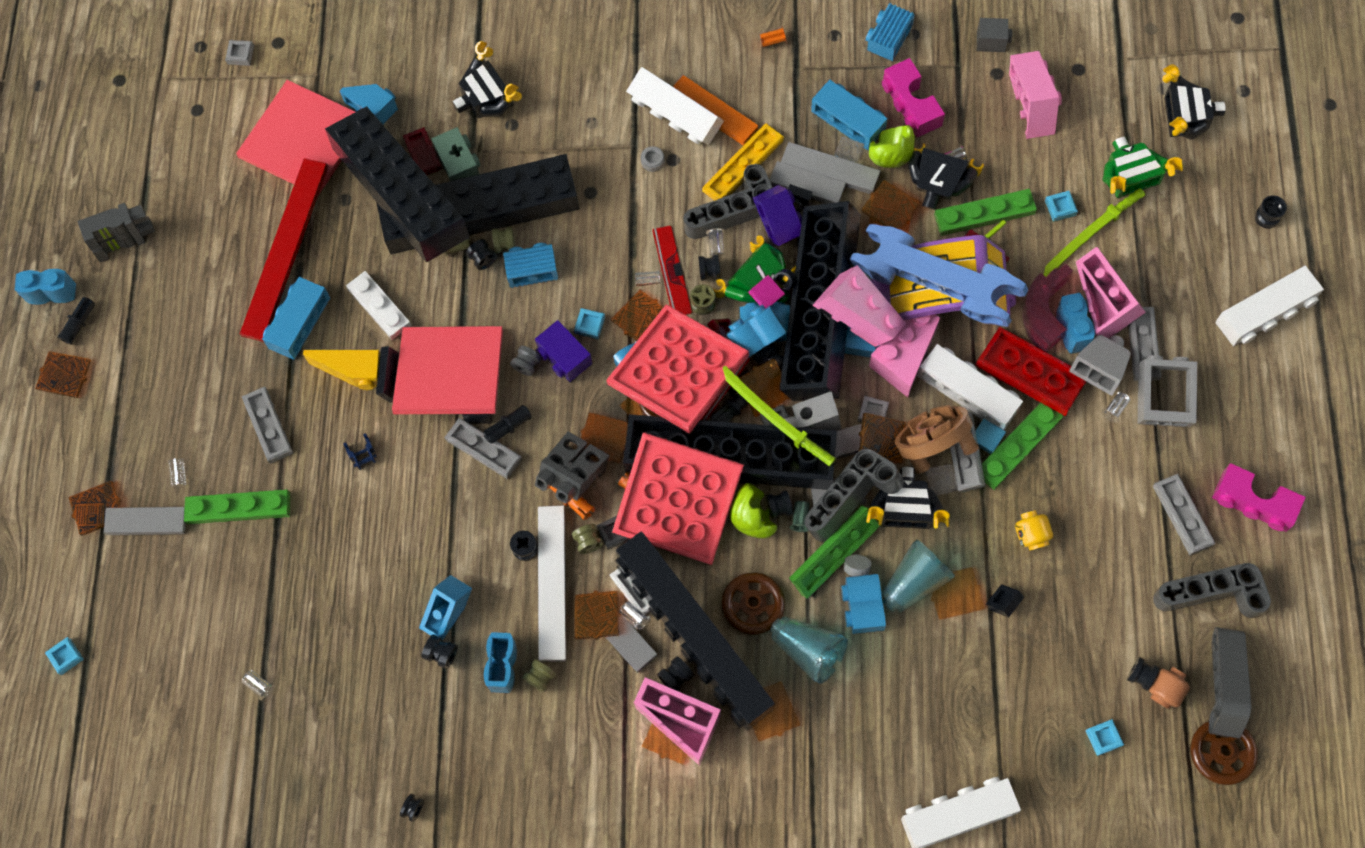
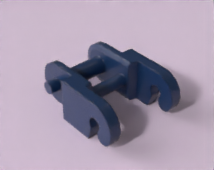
[343,433,377,470]

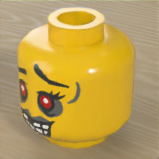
[1015,510,1053,551]

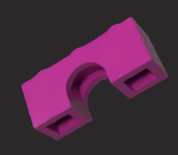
[882,58,945,137]
[1212,463,1306,532]

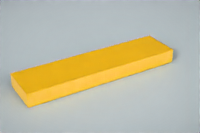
[702,123,784,201]

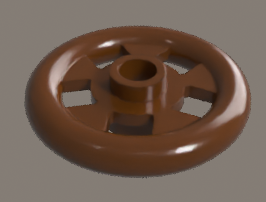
[721,572,785,635]
[1190,721,1258,785]

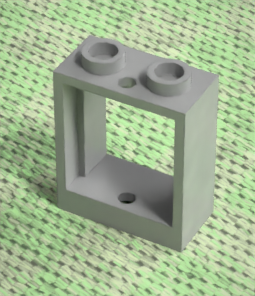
[1137,355,1197,427]

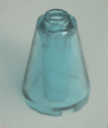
[882,539,955,613]
[771,616,848,684]

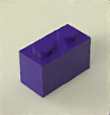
[753,185,802,246]
[535,320,593,382]

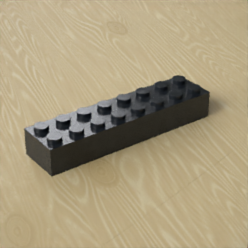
[325,106,469,263]
[376,154,580,255]
[780,201,861,401]
[623,414,837,490]
[615,531,775,731]

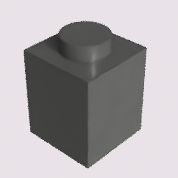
[976,18,1012,52]

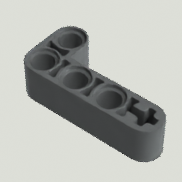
[683,164,773,239]
[804,449,904,542]
[1153,563,1271,618]
[1209,627,1251,738]

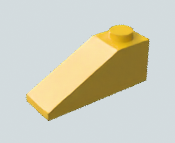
[303,350,380,390]

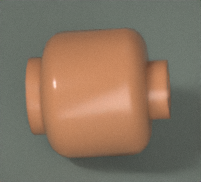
[1149,667,1190,710]

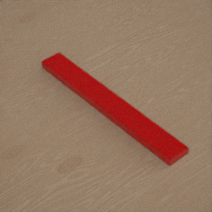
[240,158,328,342]

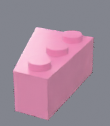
[1009,51,1062,139]
[1076,247,1146,339]
[813,265,906,347]
[869,314,940,398]
[634,678,721,766]

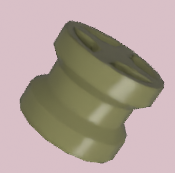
[492,226,515,253]
[690,284,715,315]
[572,524,603,554]
[522,659,556,692]

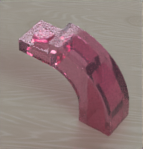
[1022,264,1073,352]

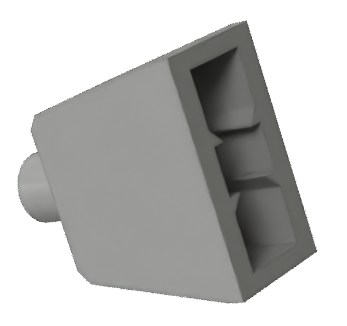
[1069,335,1131,396]
[784,391,842,431]

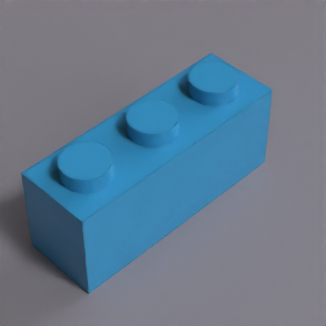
[811,80,887,150]
[262,277,330,360]

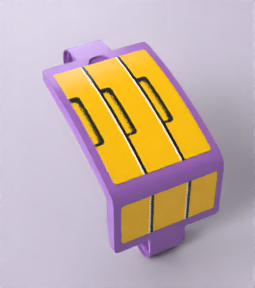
[870,235,1016,320]

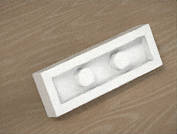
[346,271,412,340]

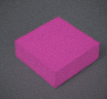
[748,275,785,307]

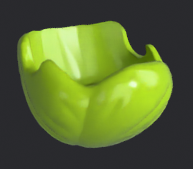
[869,125,915,168]
[729,483,777,539]

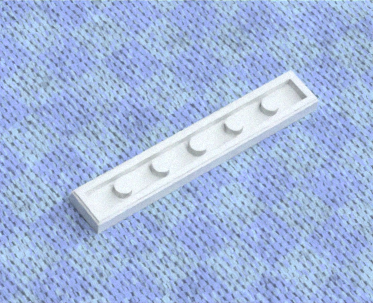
[538,506,566,662]

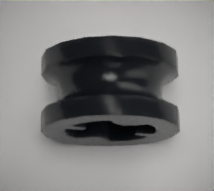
[400,793,424,822]

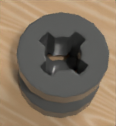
[510,346,542,376]

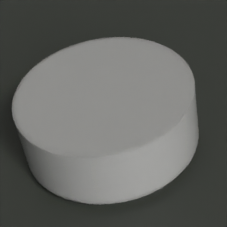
[640,146,665,172]
[844,555,871,577]

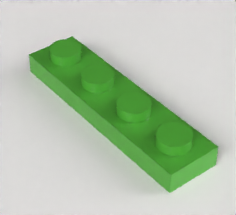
[934,189,1037,236]
[982,403,1063,490]
[184,490,290,524]
[789,506,880,599]

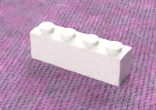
[626,67,724,145]
[1215,266,1324,346]
[917,344,1023,430]
[901,776,1021,848]

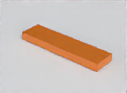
[673,75,758,146]

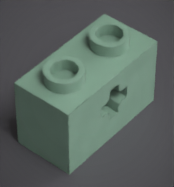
[431,127,481,181]

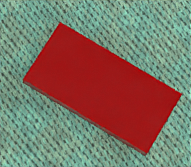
[975,327,1087,416]

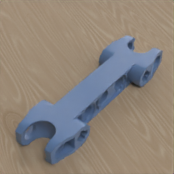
[850,224,1028,327]

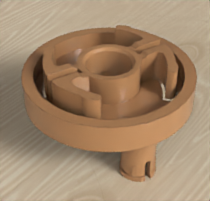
[895,405,979,474]

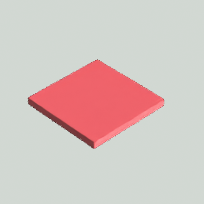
[236,80,355,196]
[606,304,749,434]
[392,326,503,414]
[612,432,744,565]

